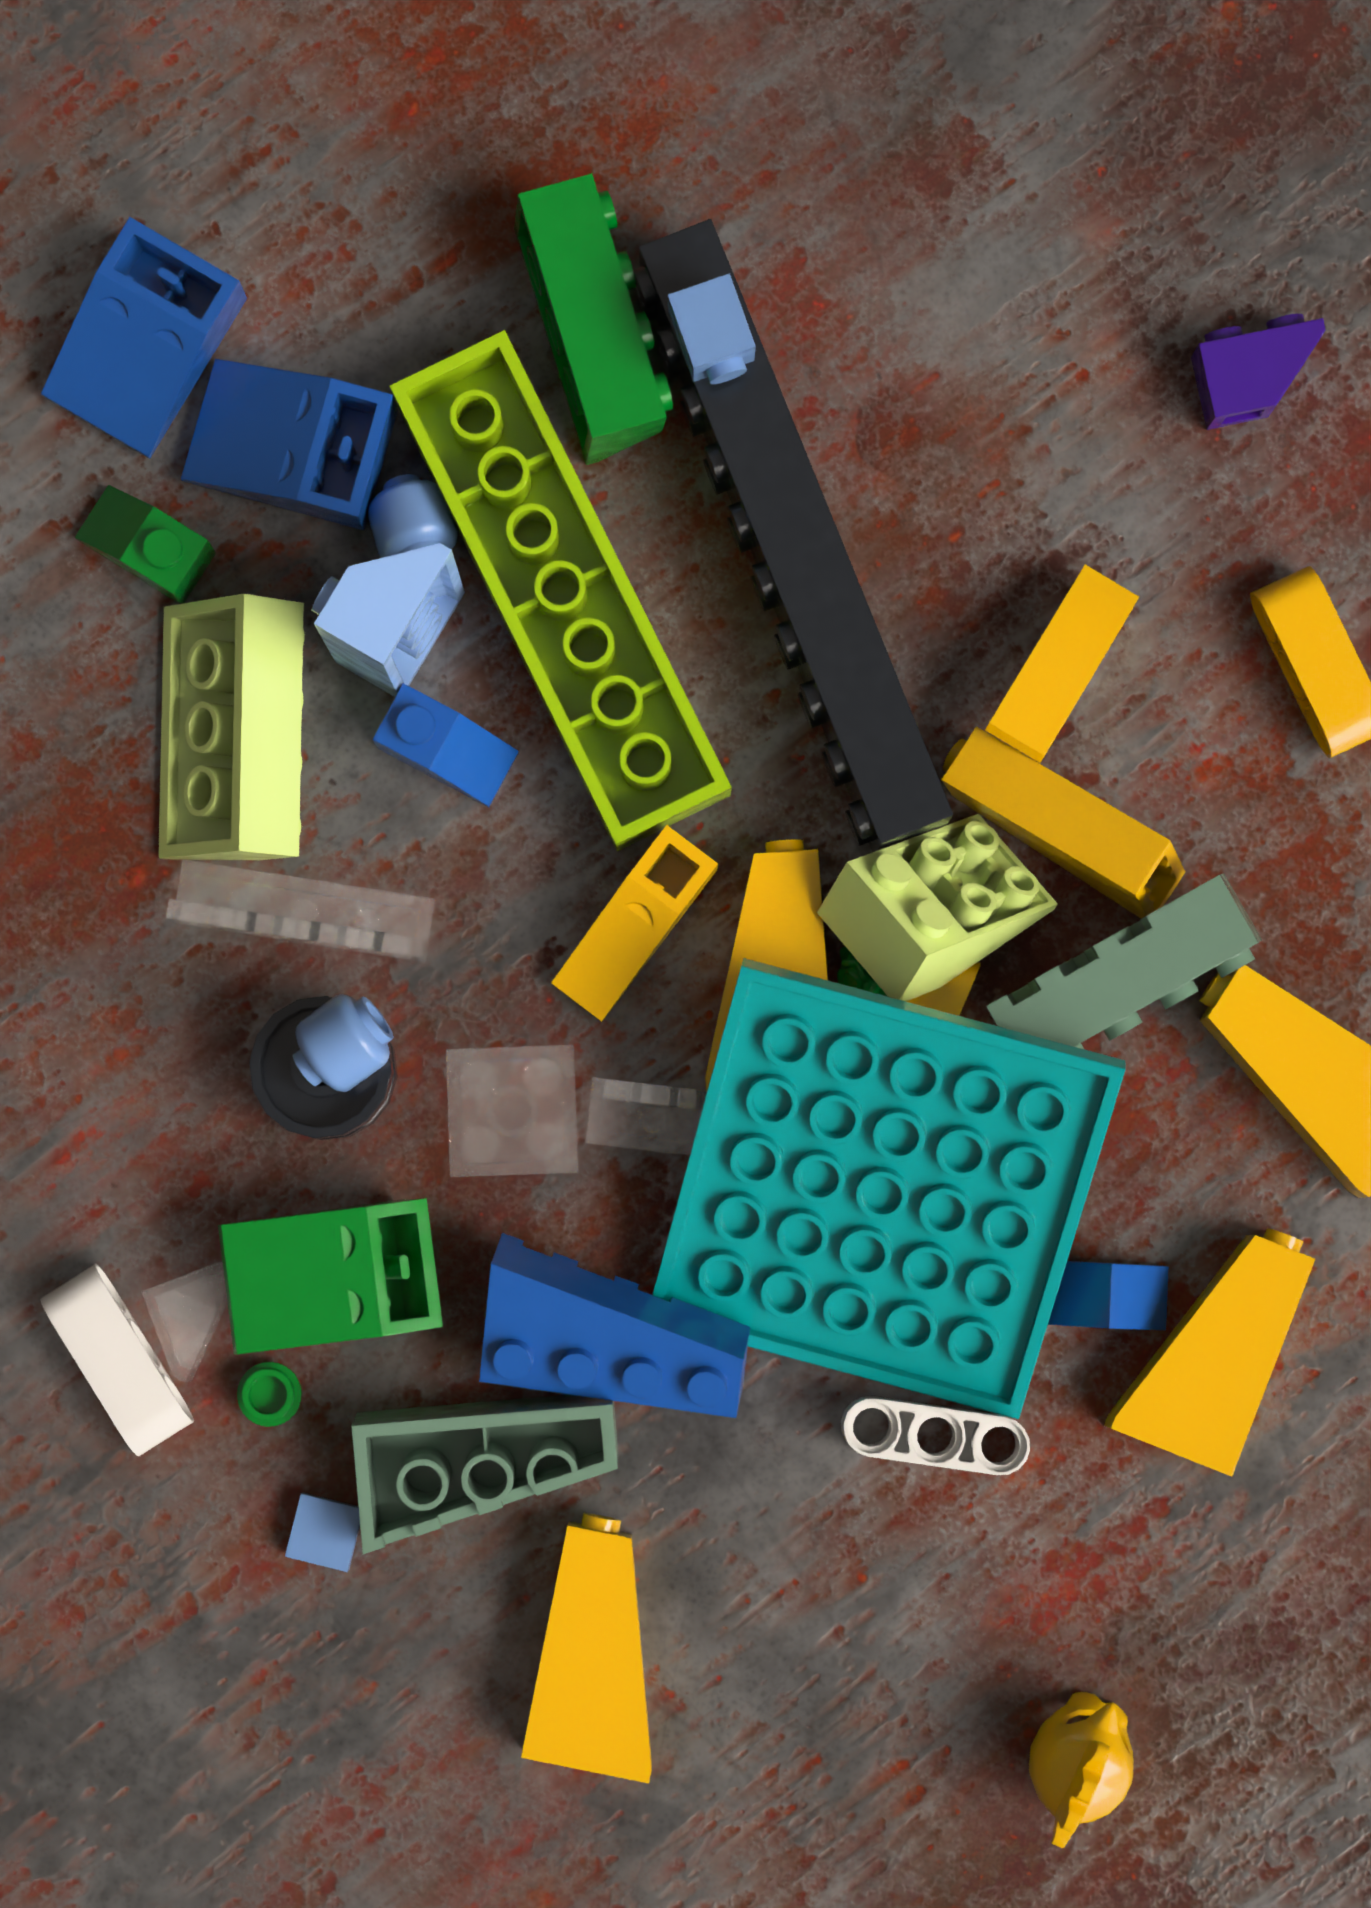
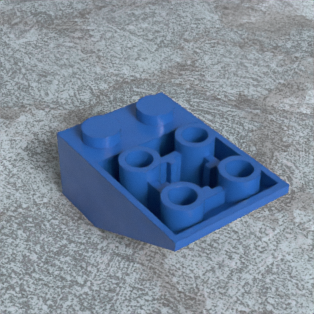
[41,217,247,459]
[181,359,398,530]

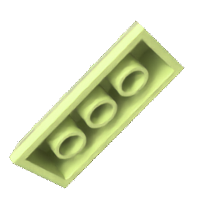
[159,594,305,860]

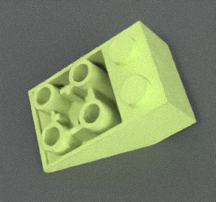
[817,814,1058,1001]

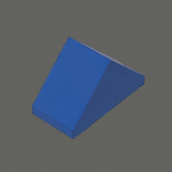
[1048,1261,1169,1330]

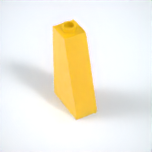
[942,726,1185,919]
[705,839,828,1091]
[1199,965,1371,1198]
[1104,1228,1315,1477]
[521,1513,652,1783]

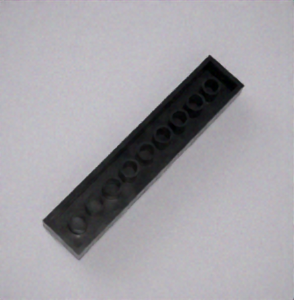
[633,219,953,852]

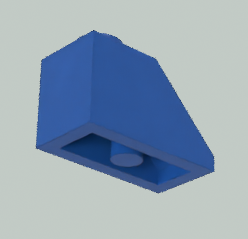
[373,683,519,808]

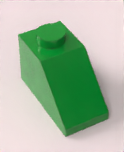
[74,485,216,604]

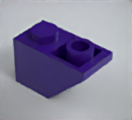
[1191,314,1326,430]

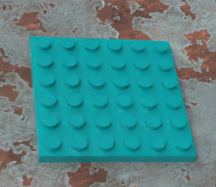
[653,958,1126,1419]

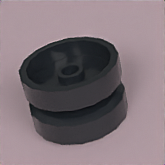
[249,996,398,1141]

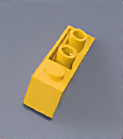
[551,825,718,1022]

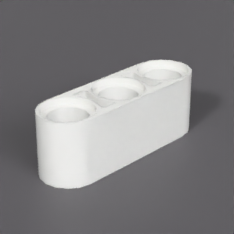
[40,1264,194,1456]
[841,1396,1030,1475]

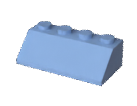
[312,543,465,697]

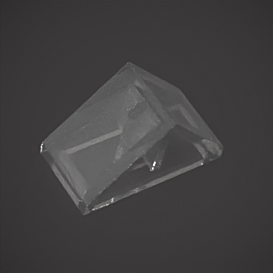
[141,1261,228,1383]

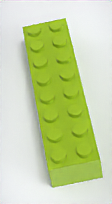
[390,330,732,851]

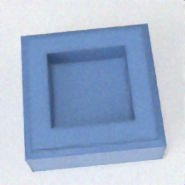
[285,1492,360,1572]

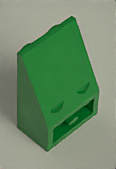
[218,1198,443,1355]

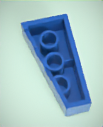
[479,1233,750,1418]

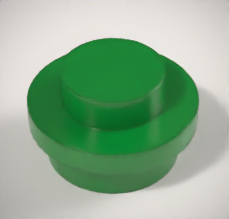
[237,1362,302,1427]

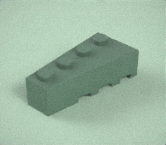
[986,873,1262,1049]
[352,1395,618,1554]

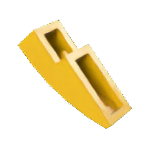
[985,564,1139,763]

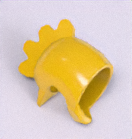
[1029,1692,1134,1848]

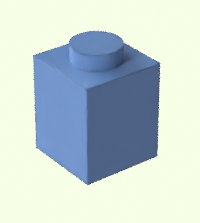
[668,273,756,384]

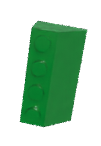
[514,173,673,465]

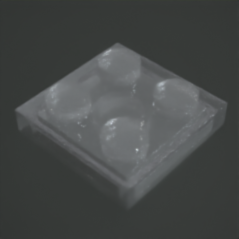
[446,1045,579,1178]

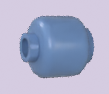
[368,474,458,558]
[293,994,394,1092]

